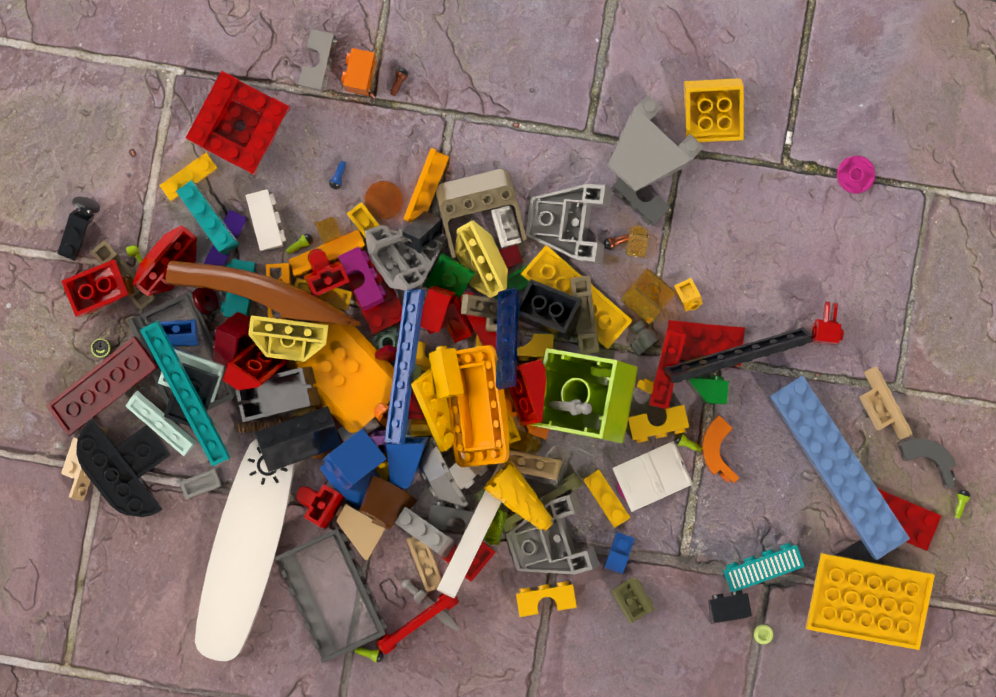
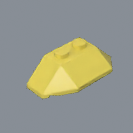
[455,221,508,298]
[248,315,329,362]

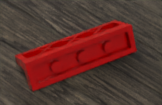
[649,329,686,409]

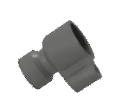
[631,319,660,356]

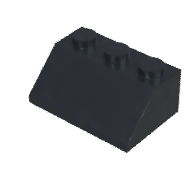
[514,279,582,341]

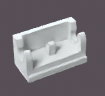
[491,206,522,249]

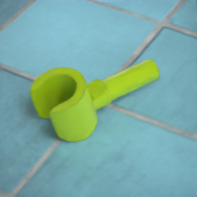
[126,245,143,264]

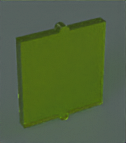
[483,508,507,546]

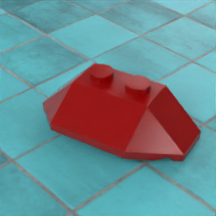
[133,225,197,296]

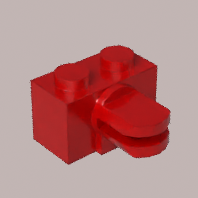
[304,248,350,297]
[811,301,844,345]
[296,484,345,530]

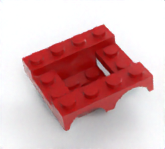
[185,70,291,176]

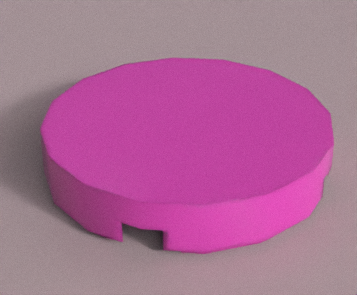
[837,156,875,194]

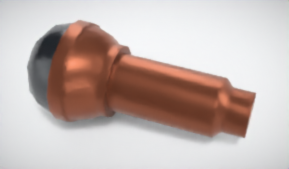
[390,68,408,96]
[604,233,632,250]

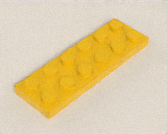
[521,245,633,349]

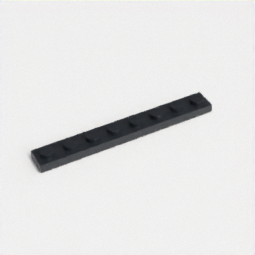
[664,327,813,383]

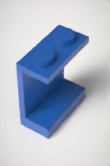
[323,428,387,490]

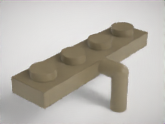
[461,294,519,333]

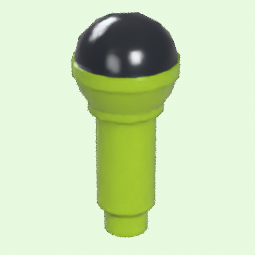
[286,234,313,254]
[674,433,702,452]
[955,490,971,519]
[354,647,384,663]

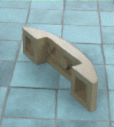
[90,240,155,311]
[570,276,599,354]

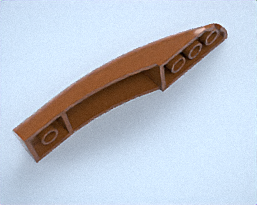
[165,261,361,327]

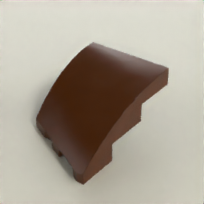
[359,475,417,530]

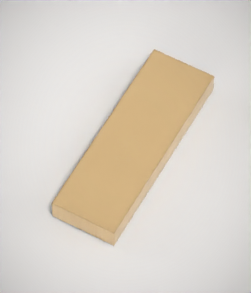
[500,450,562,480]
[406,536,442,593]

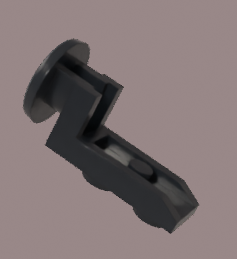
[57,196,100,261]

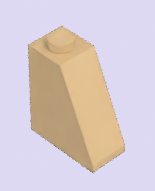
[335,504,386,560]

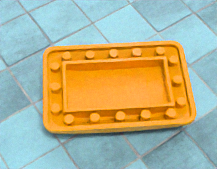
[286,322,394,433]
[447,345,509,467]

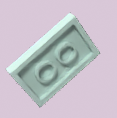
[158,347,225,402]

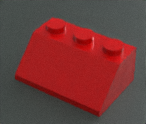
[222,342,290,390]

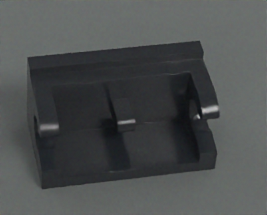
[402,211,442,254]

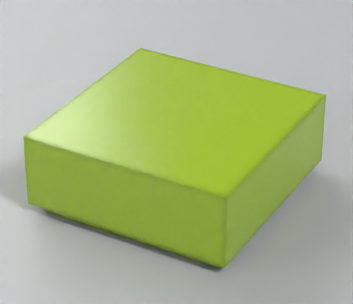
[590,366,612,377]

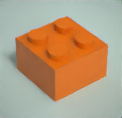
[341,48,377,96]

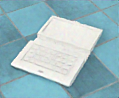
[612,441,693,512]

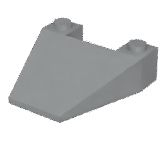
[607,95,704,192]
[526,184,612,265]
[505,492,599,574]

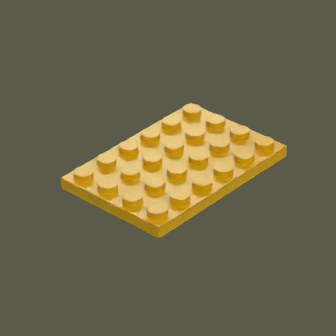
[805,553,935,650]

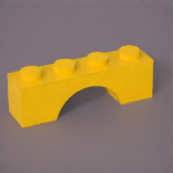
[476,332,554,362]

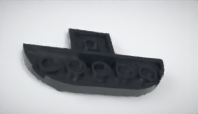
[76,417,170,517]

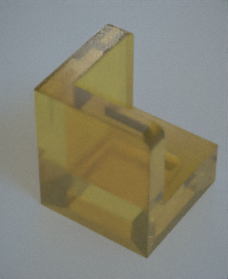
[314,217,342,244]

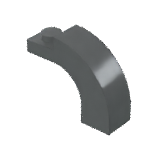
[897,439,957,489]

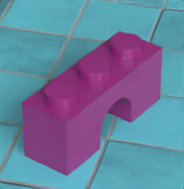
[338,246,386,311]

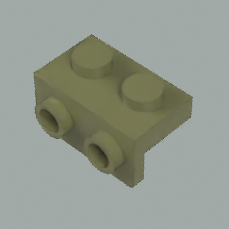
[610,577,655,624]

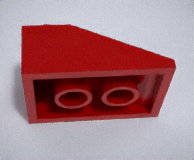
[61,259,129,317]
[503,359,547,426]

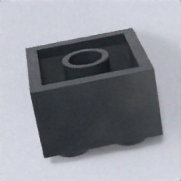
[708,590,752,624]

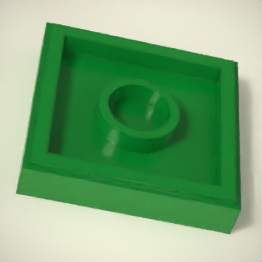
[424,253,475,299]

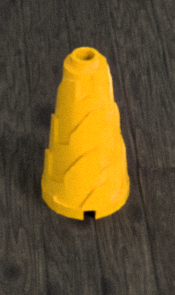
[484,461,553,531]

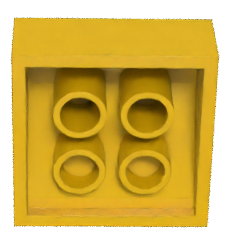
[684,78,744,142]

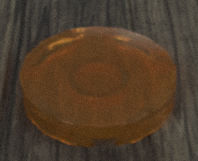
[365,181,402,219]

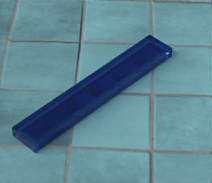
[496,287,518,390]

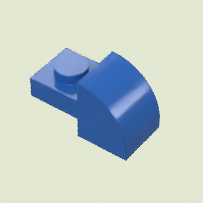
[603,532,635,574]

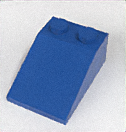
[320,462,381,509]

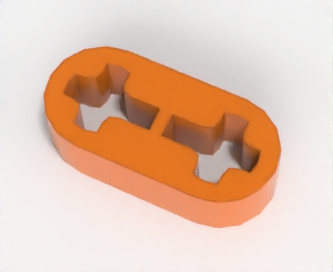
[374,403,389,427]

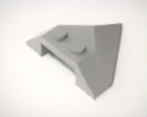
[365,225,447,291]
[420,437,469,507]

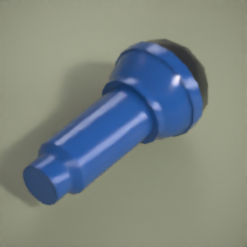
[329,161,346,190]

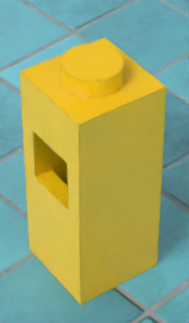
[428,346,464,399]

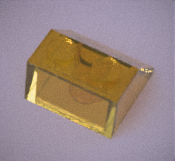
[620,268,676,324]

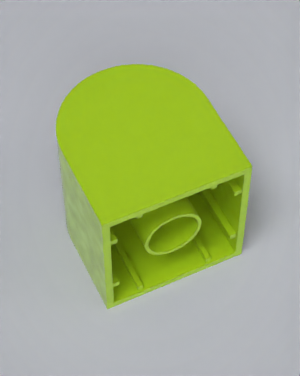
[531,348,638,444]

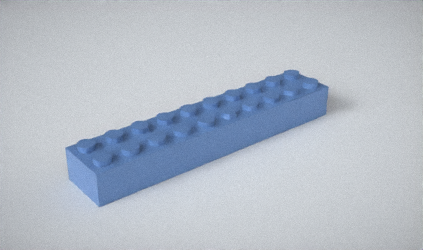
[768,375,910,560]

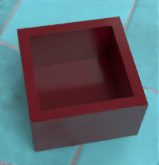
[212,311,254,366]

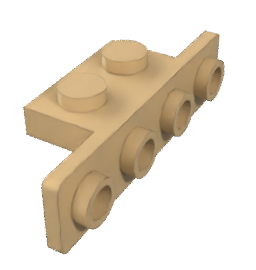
[859,366,912,439]
[61,426,108,501]

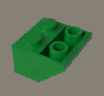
[686,375,729,405]

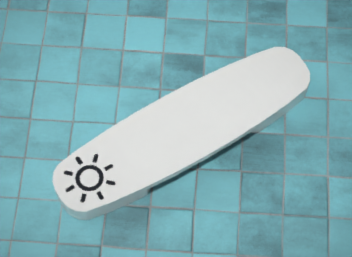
[195,439,295,661]

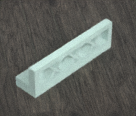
[126,391,197,456]

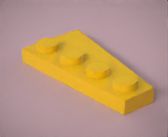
[411,368,454,452]

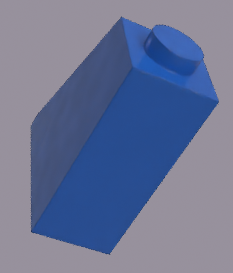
[386,437,429,490]

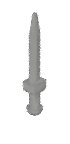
[548,399,592,415]
[401,579,459,631]

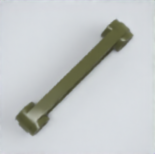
[497,472,583,533]

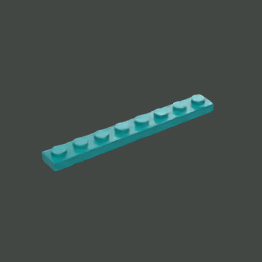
[140,320,231,466]

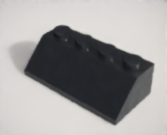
[255,406,341,473]

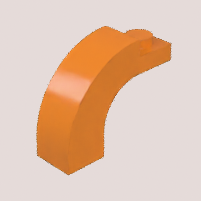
[701,415,739,483]

